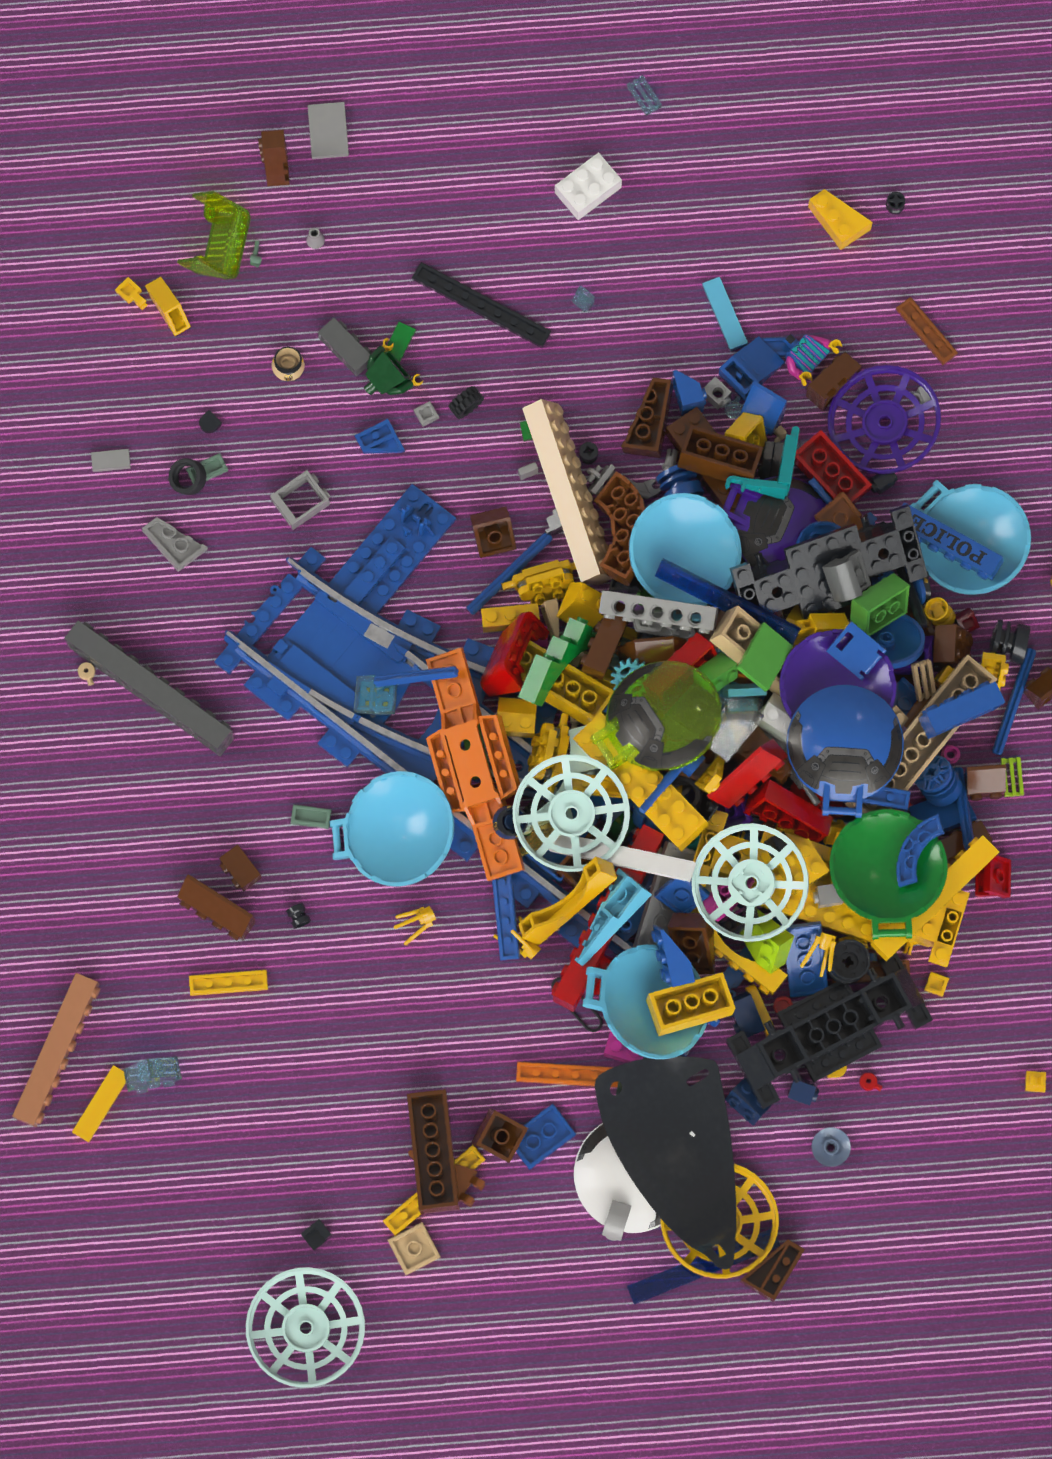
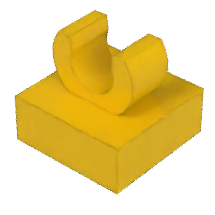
[1025,1071,1046,1093]

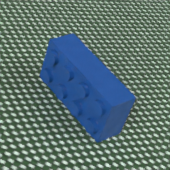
[918,681,1005,739]

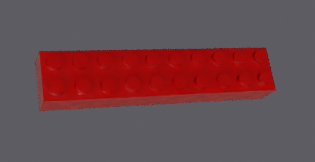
[551,824,664,1012]

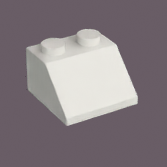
[755,692,791,744]

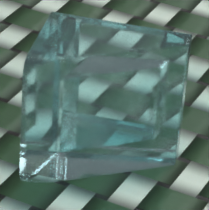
[572,285,595,312]

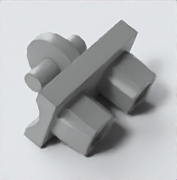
[587,464,616,496]

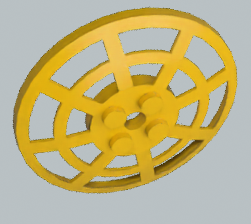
[660,1164,779,1279]

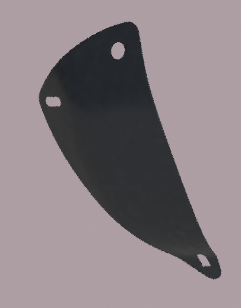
[595,1056,736,1269]

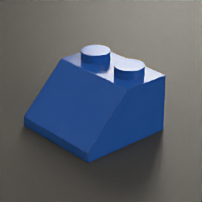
[672,370,707,417]

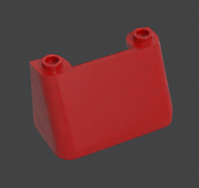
[480,611,550,697]

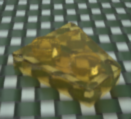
[519,822,554,857]

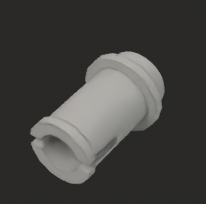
[662,449,679,471]

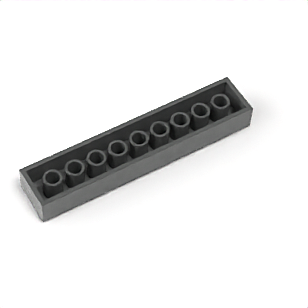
[64,621,234,757]

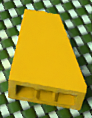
[145,277,191,336]

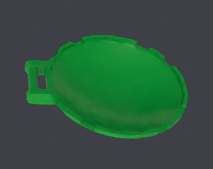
[829,809,948,940]

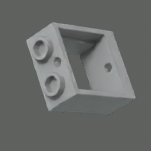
[270,470,330,530]

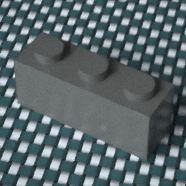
[317,318,372,377]

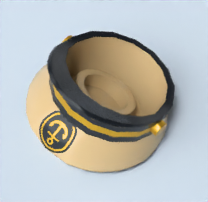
[272,346,305,381]

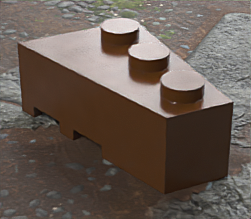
[258,130,290,187]
[806,352,862,411]
[939,820,993,865]
[740,1239,805,1302]

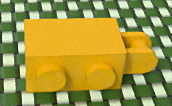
[794,613,849,637]

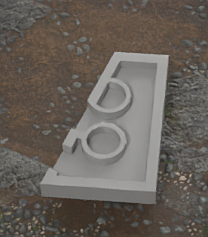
[633,607,695,640]

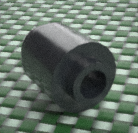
[869,468,898,495]

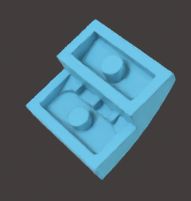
[721,683,767,698]

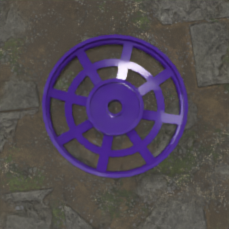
[828,365,941,474]

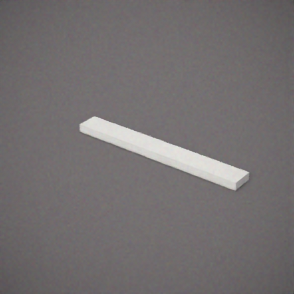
[548,834,696,882]

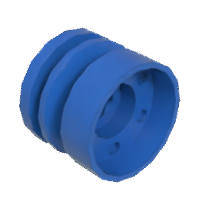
[656,465,705,497]
[914,756,963,807]

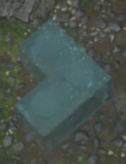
[123,1056,182,1094]

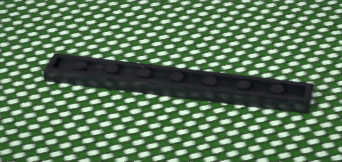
[412,262,551,348]

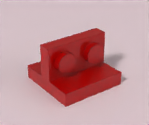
[975,855,1011,898]

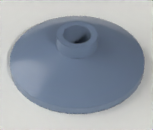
[811,1127,851,1167]

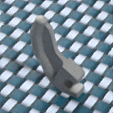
[626,477,662,500]

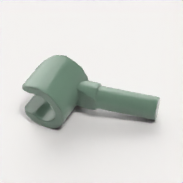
[250,241,262,267]

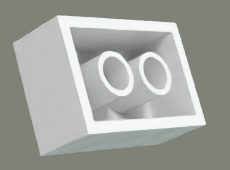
[555,152,622,220]

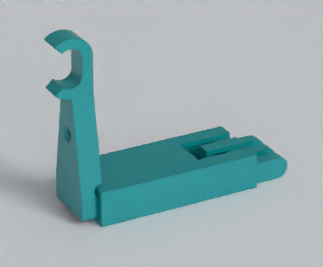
[725,426,800,499]

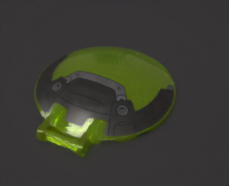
[590,661,722,771]

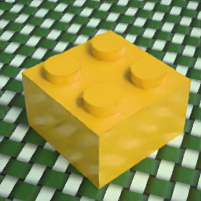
[776,838,829,895]

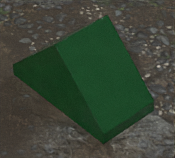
[606,809,637,846]

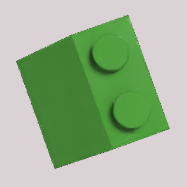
[693,652,738,695]

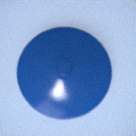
[870,614,925,669]

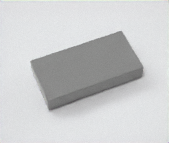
[91,449,131,472]

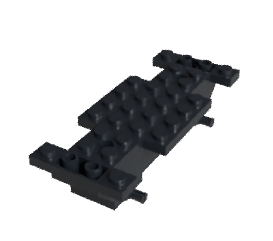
[730,504,928,624]
[725,953,933,1110]

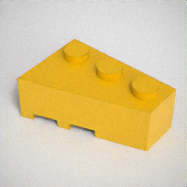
[808,189,873,250]

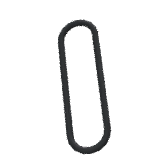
[551,977,603,1032]

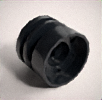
[989,619,1031,665]
[826,940,870,984]

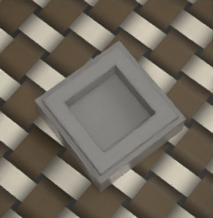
[413,401,439,427]
[518,462,538,480]

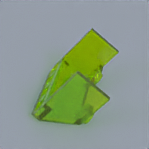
[177,191,250,280]

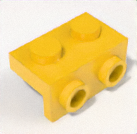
[980,652,1009,689]

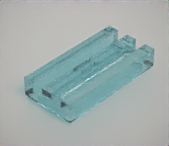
[627,75,662,116]

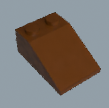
[668,913,715,974]

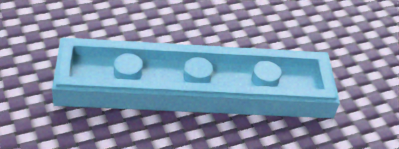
[702,277,748,351]

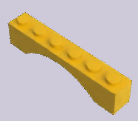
[518,857,617,945]
[690,907,788,996]

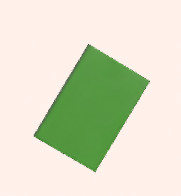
[736,622,793,692]

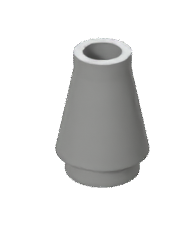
[306,228,325,249]

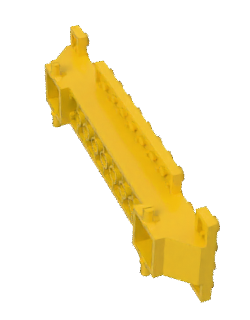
[693,810,970,967]

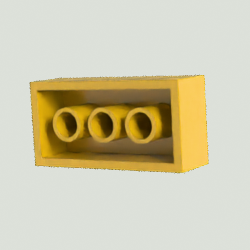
[646,972,736,1037]

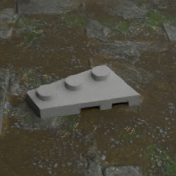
[142,517,208,572]

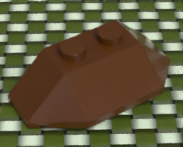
[617,636,687,674]

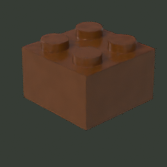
[933,624,973,669]

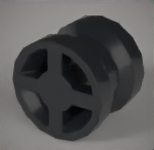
[886,192,906,214]
[579,442,598,464]

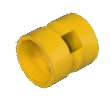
[924,597,956,626]

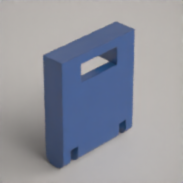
[826,621,887,680]

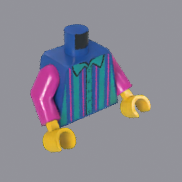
[783,334,843,386]

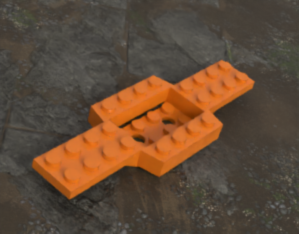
[426,648,525,881]

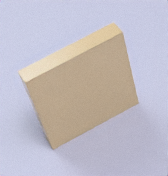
[388,1222,441,1276]

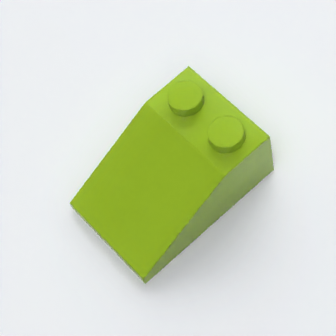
[739,909,794,974]

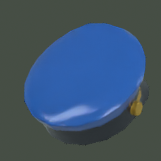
[913,571,931,606]

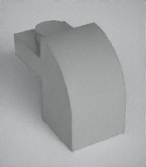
[602,1200,631,1241]

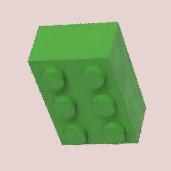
[850,573,910,636]

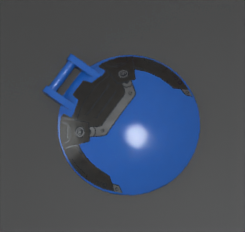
[786,685,904,818]

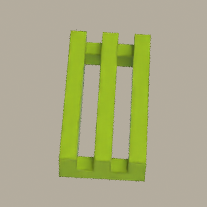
[1001,757,1024,797]

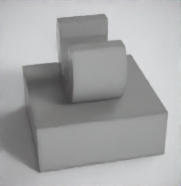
[912,386,931,408]

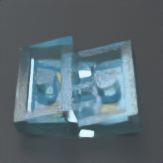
[354,675,397,715]

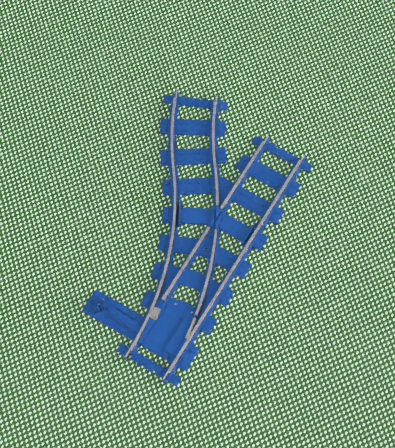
[214,484,914,1027]

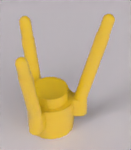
[393,906,436,945]
[493,916,541,960]
[800,932,836,977]

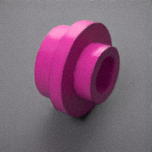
[941,745,960,764]

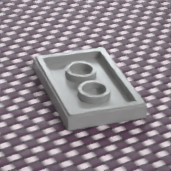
[308,102,349,159]

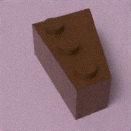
[731,721,792,786]

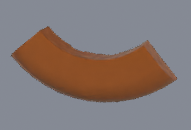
[594,472,646,586]

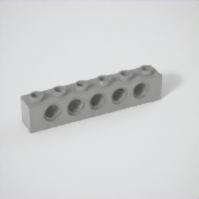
[599,590,719,634]

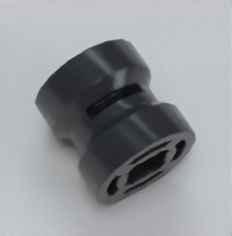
[286,903,311,929]

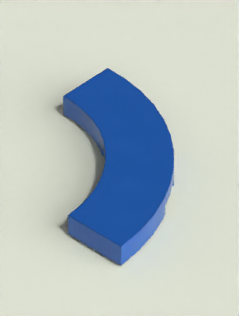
[896,814,945,888]

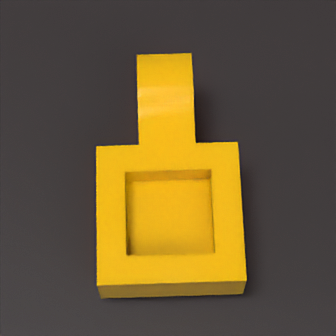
[115,277,148,310]

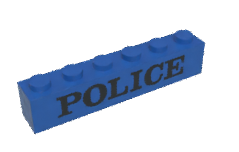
[902,502,1004,581]

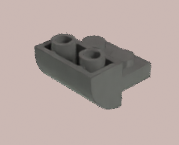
[822,550,871,602]

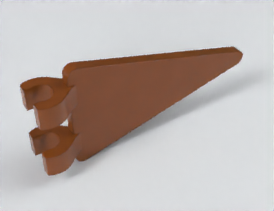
[408,1150,486,1207]

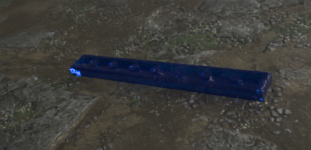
[655,558,801,645]
[627,1228,780,1305]

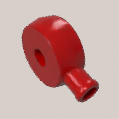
[859,1072,883,1091]

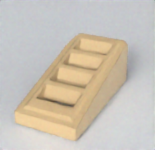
[540,598,559,640]

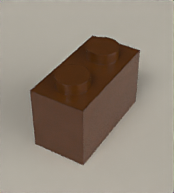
[219,844,262,892]

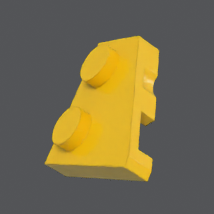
[694,755,725,794]

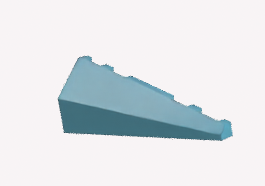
[575,868,652,966]

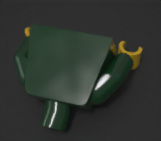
[364,338,424,395]

